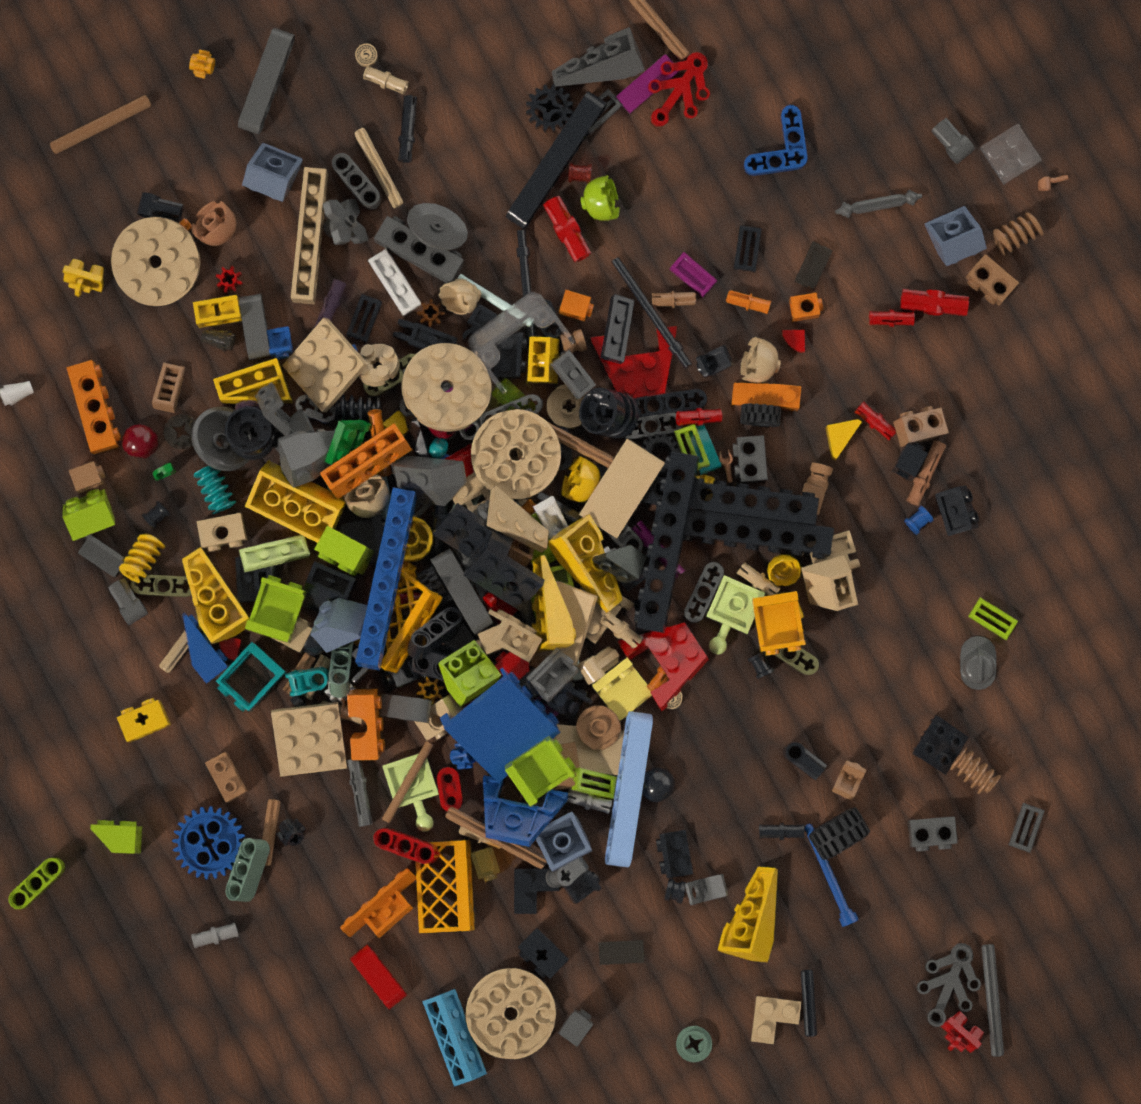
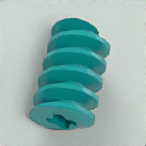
[193,466,236,514]

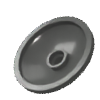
[192,407,256,471]

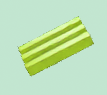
[674,424,710,471]
[968,597,1018,640]
[572,768,617,799]

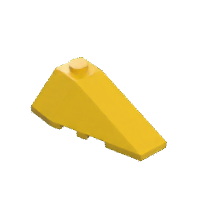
[547,514,623,613]
[182,547,249,644]
[532,555,576,653]
[718,867,778,962]

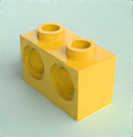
[193,295,242,328]

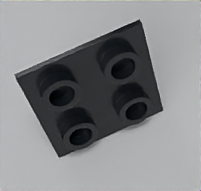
[913,715,969,775]

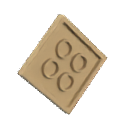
[282,318,368,413]
[271,702,347,777]

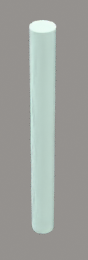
[457,274,535,327]

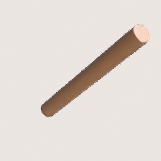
[382,741,434,823]

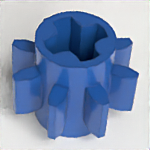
[450,743,476,769]

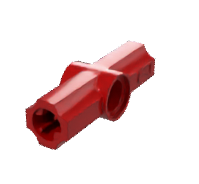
[543,196,591,263]
[900,289,969,316]

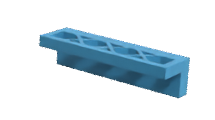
[422,989,487,1086]

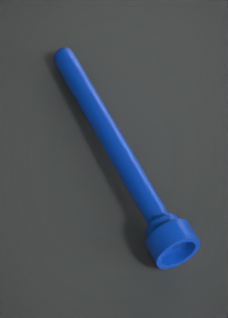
[805,824,859,927]

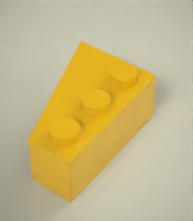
[213,358,293,404]

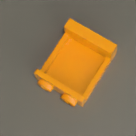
[752,591,806,656]

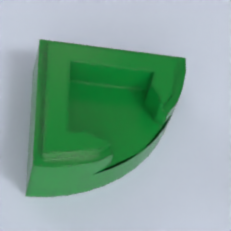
[152,463,176,481]

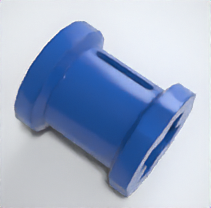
[904,506,934,535]

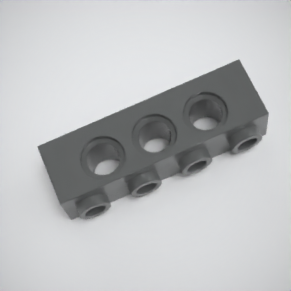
[374,216,464,283]

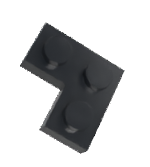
[514,869,559,914]

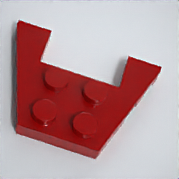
[591,326,677,398]
[618,623,708,711]

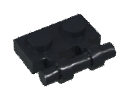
[235,557,277,603]

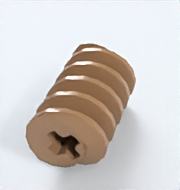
[993,212,1044,256]
[950,747,1001,794]

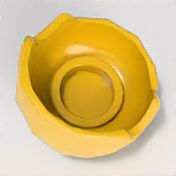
[767,554,801,587]

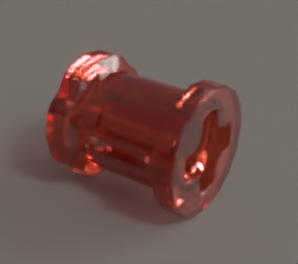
[568,163,592,184]

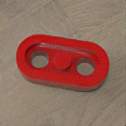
[437,767,463,811]

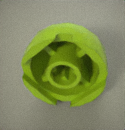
[581,175,619,221]

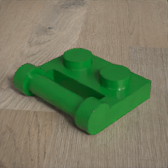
[325,420,371,465]

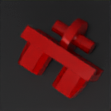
[940,1011,984,1053]

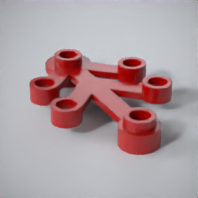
[648,52,710,127]

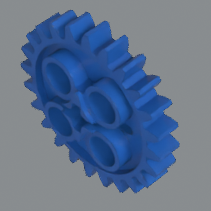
[172,806,245,879]

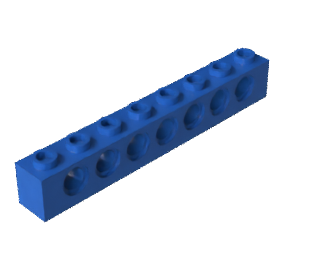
[355,488,417,670]

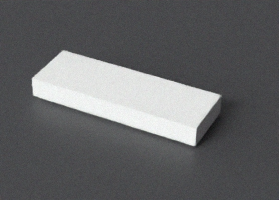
[368,249,421,317]

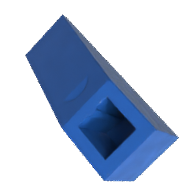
[182,612,227,684]

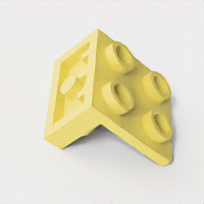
[592,658,652,721]

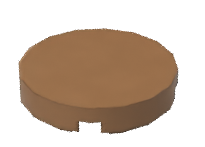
[576,706,621,750]

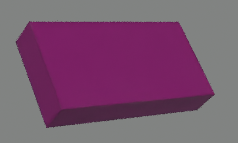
[669,252,717,298]

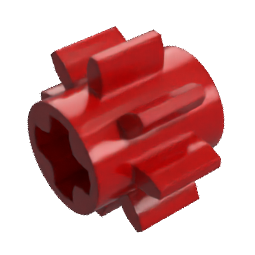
[216,266,243,294]

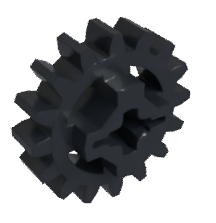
[526,84,573,133]

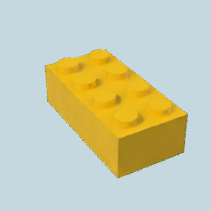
[245,460,346,543]

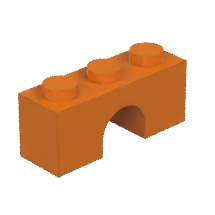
[347,689,385,760]

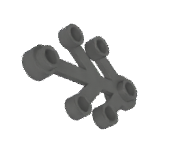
[916,943,981,1027]

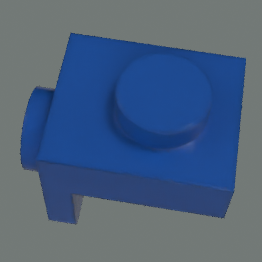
[267,326,293,359]

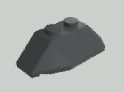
[390,455,467,506]

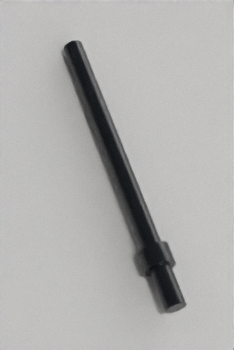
[516,230,535,359]
[612,257,692,369]

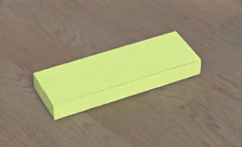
[239,535,310,572]

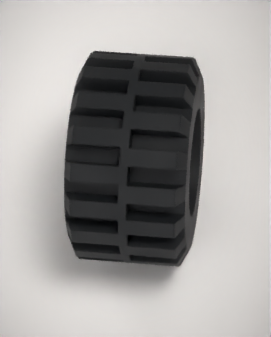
[808,807,871,860]

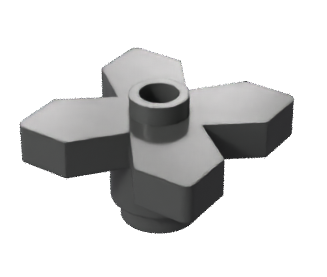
[322,199,368,245]

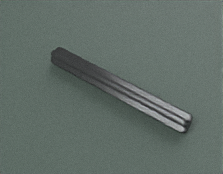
[982,944,1004,1057]

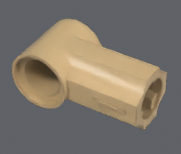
[577,646,619,685]

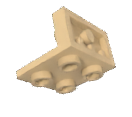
[488,609,542,662]

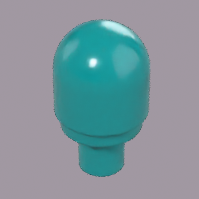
[429,437,448,459]

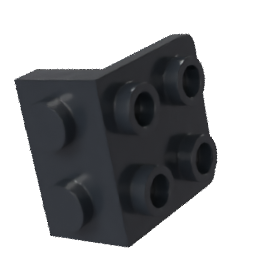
[340,515,386,564]

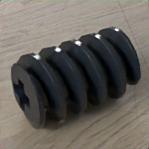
[335,394,382,423]

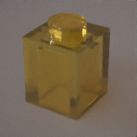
[471,846,501,882]

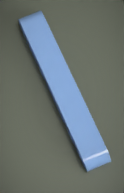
[605,711,653,867]

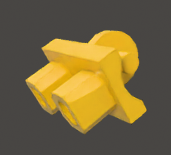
[63,259,104,297]

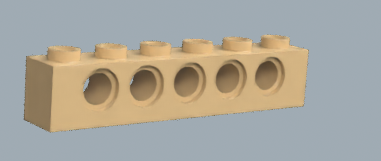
[291,167,328,304]

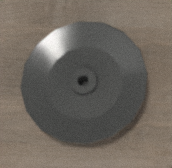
[407,203,468,250]

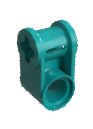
[285,667,329,696]

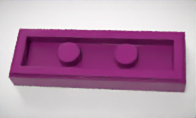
[616,54,680,114]

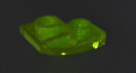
[491,378,536,411]

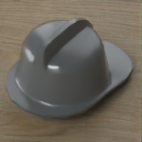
[960,636,996,690]

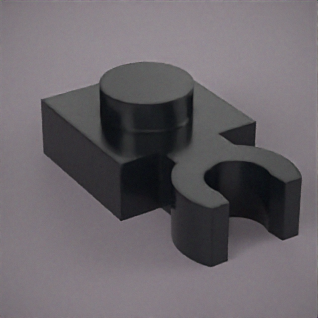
[463,303,497,345]

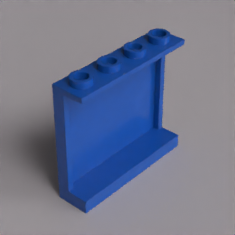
[440,667,561,783]

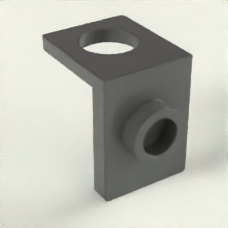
[685,874,728,905]

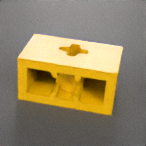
[527,337,560,384]
[117,698,171,743]

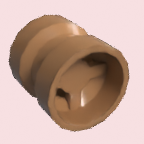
[560,329,587,354]
[806,463,833,490]

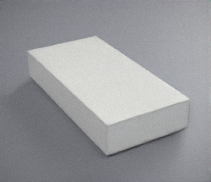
[533,496,568,539]

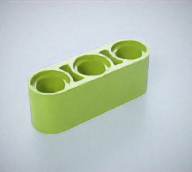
[8,858,65,909]

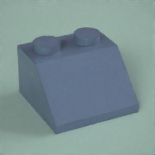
[242,143,303,202]
[925,206,987,266]
[310,598,368,653]
[536,812,592,872]

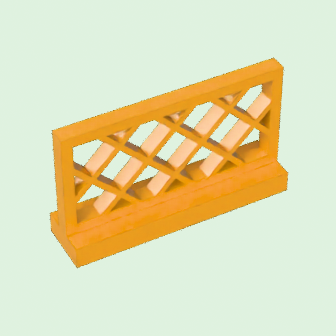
[354,569,443,673]
[416,840,475,933]

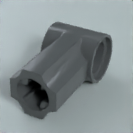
[931,118,975,164]
[108,578,148,625]

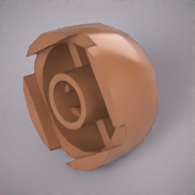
[192,201,237,246]

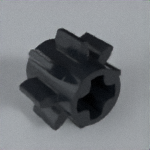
[276,818,306,846]

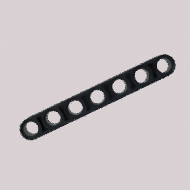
[505,91,607,229]

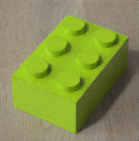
[314,526,375,576]

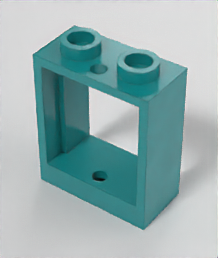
[216,642,287,712]

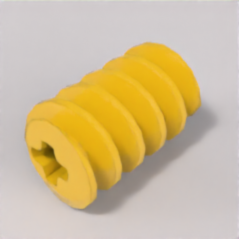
[119,534,165,583]

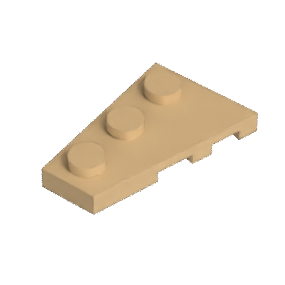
[487,486,549,553]

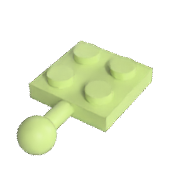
[706,575,765,655]
[382,754,439,832]

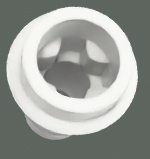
[0,381,34,406]

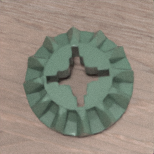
[676,1026,712,1062]

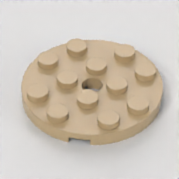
[111,217,201,306]
[402,343,491,432]
[471,409,561,500]
[466,968,556,1059]

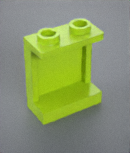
[245,575,306,644]
[504,736,576,807]

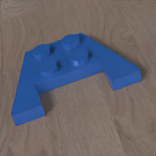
[483,775,568,847]

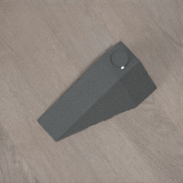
[551,27,645,87]
[278,429,363,488]

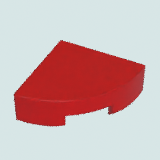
[782,330,805,353]
[219,637,242,661]

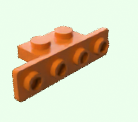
[340,868,416,938]

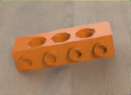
[66,360,121,454]
[320,423,412,499]

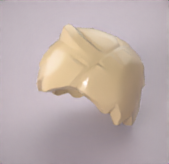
[439,279,481,315]

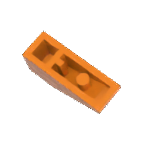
[731,383,801,412]

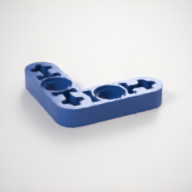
[744,105,807,176]

